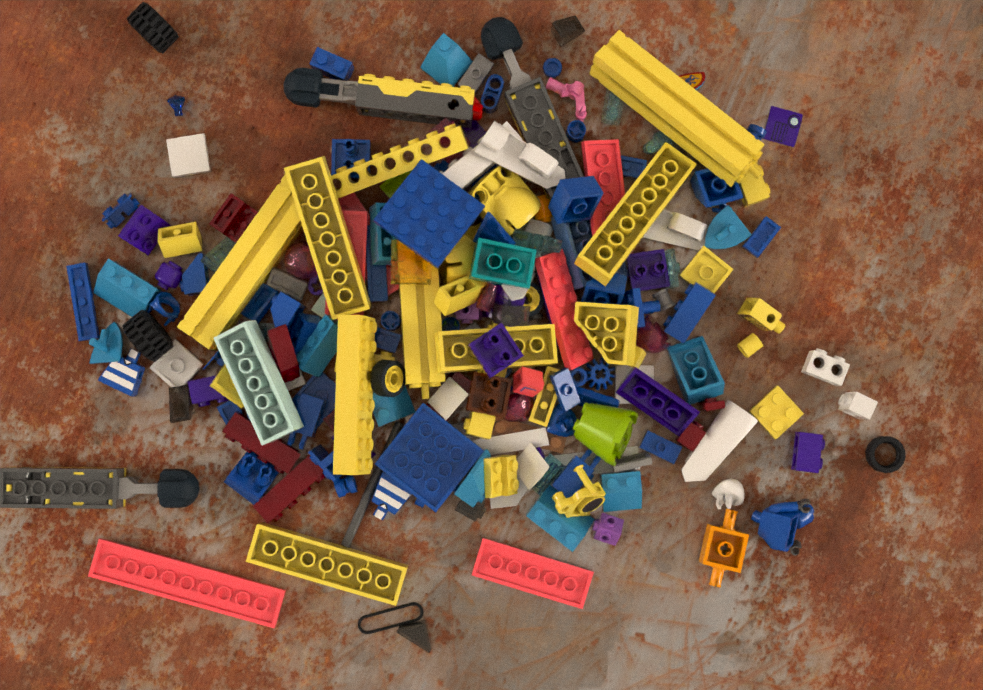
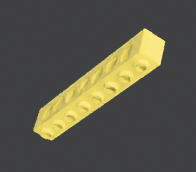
[331,123,469,198]

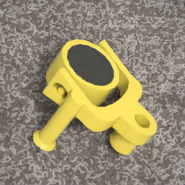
[552,465,606,518]

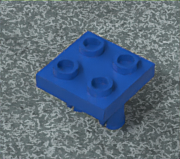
[331,139,371,179]
[621,288,660,329]
[225,452,279,502]

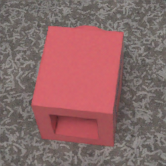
[513,366,544,397]

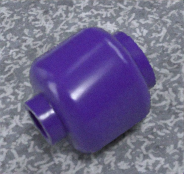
[155,260,183,290]

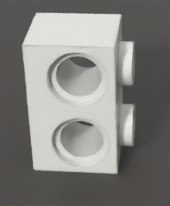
[801,348,850,386]
[838,392,878,420]

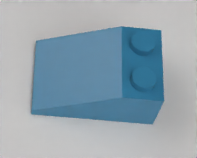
[667,336,725,405]

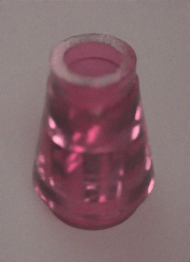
[476,283,498,313]

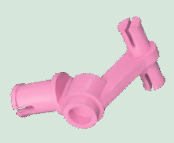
[546,77,587,122]

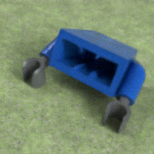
[751,498,811,556]

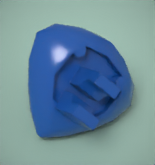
[547,404,577,437]

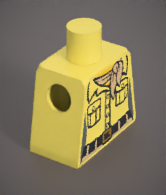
[737,298,785,334]

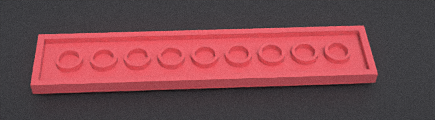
[88,538,286,628]

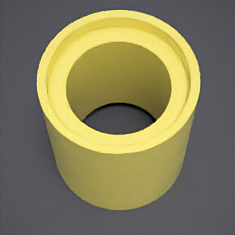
[737,333,763,358]

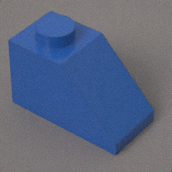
[180,253,210,296]
[289,313,321,355]

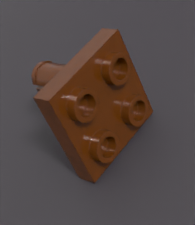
[466,371,513,418]

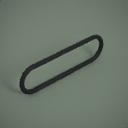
[358,603,423,634]

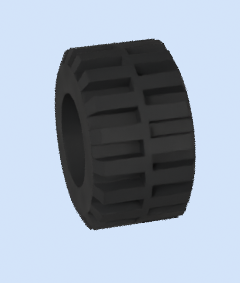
[127,2,179,54]
[123,310,174,362]

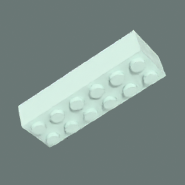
[213,320,304,446]

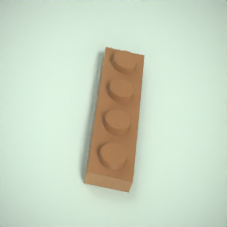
[492,417,567,454]

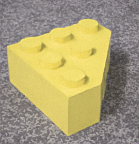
[574,302,639,366]

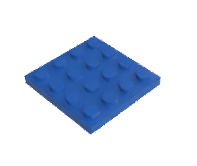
[373,159,485,269]
[375,403,484,513]

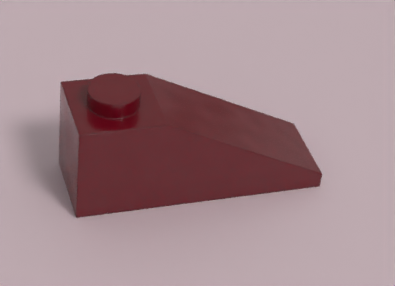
[267,324,300,383]

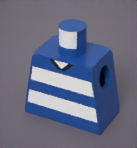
[98,348,145,397]
[372,471,412,520]

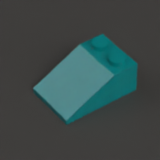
[469,238,537,289]

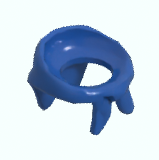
[147,292,180,326]

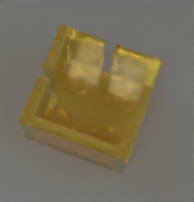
[391,240,432,285]

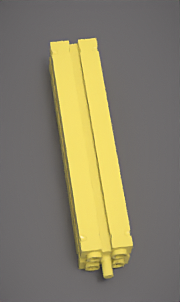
[590,30,765,187]
[177,174,303,351]
[397,240,445,399]

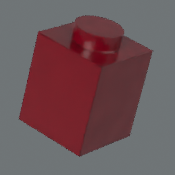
[675,421,706,452]

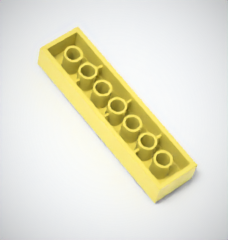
[574,142,697,287]
[284,156,371,320]
[333,315,377,475]
[246,522,409,606]

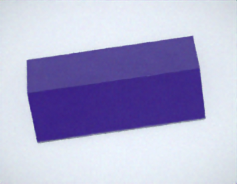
[616,367,700,436]

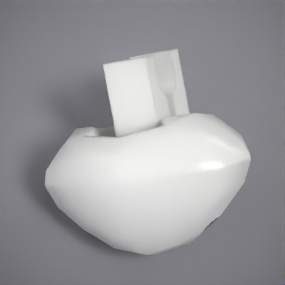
[712,478,745,509]

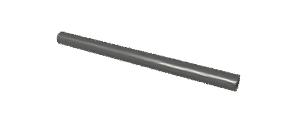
[341,421,405,548]

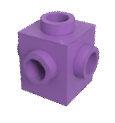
[453,300,483,324]
[592,513,624,546]

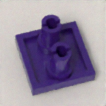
[118,205,171,256]
[626,249,670,292]
[468,323,524,378]

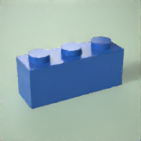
[663,281,716,344]

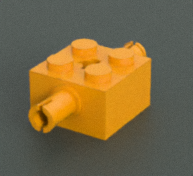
[699,509,749,588]

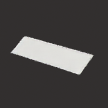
[472,427,549,455]

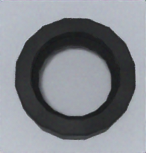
[865,436,906,473]

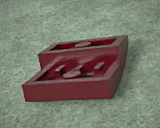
[209,193,258,243]

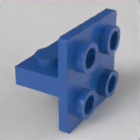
[308,444,343,482]

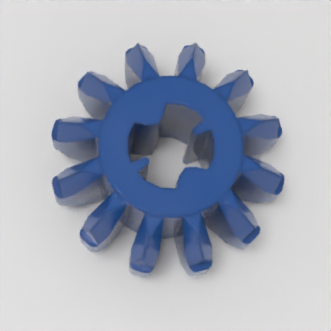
[585,358,616,390]

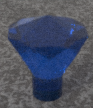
[167,95,185,116]

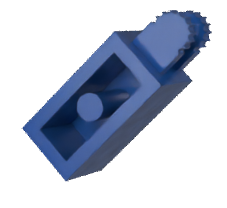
[287,393,327,450]
[551,449,601,498]

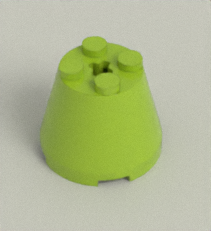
[573,402,638,466]

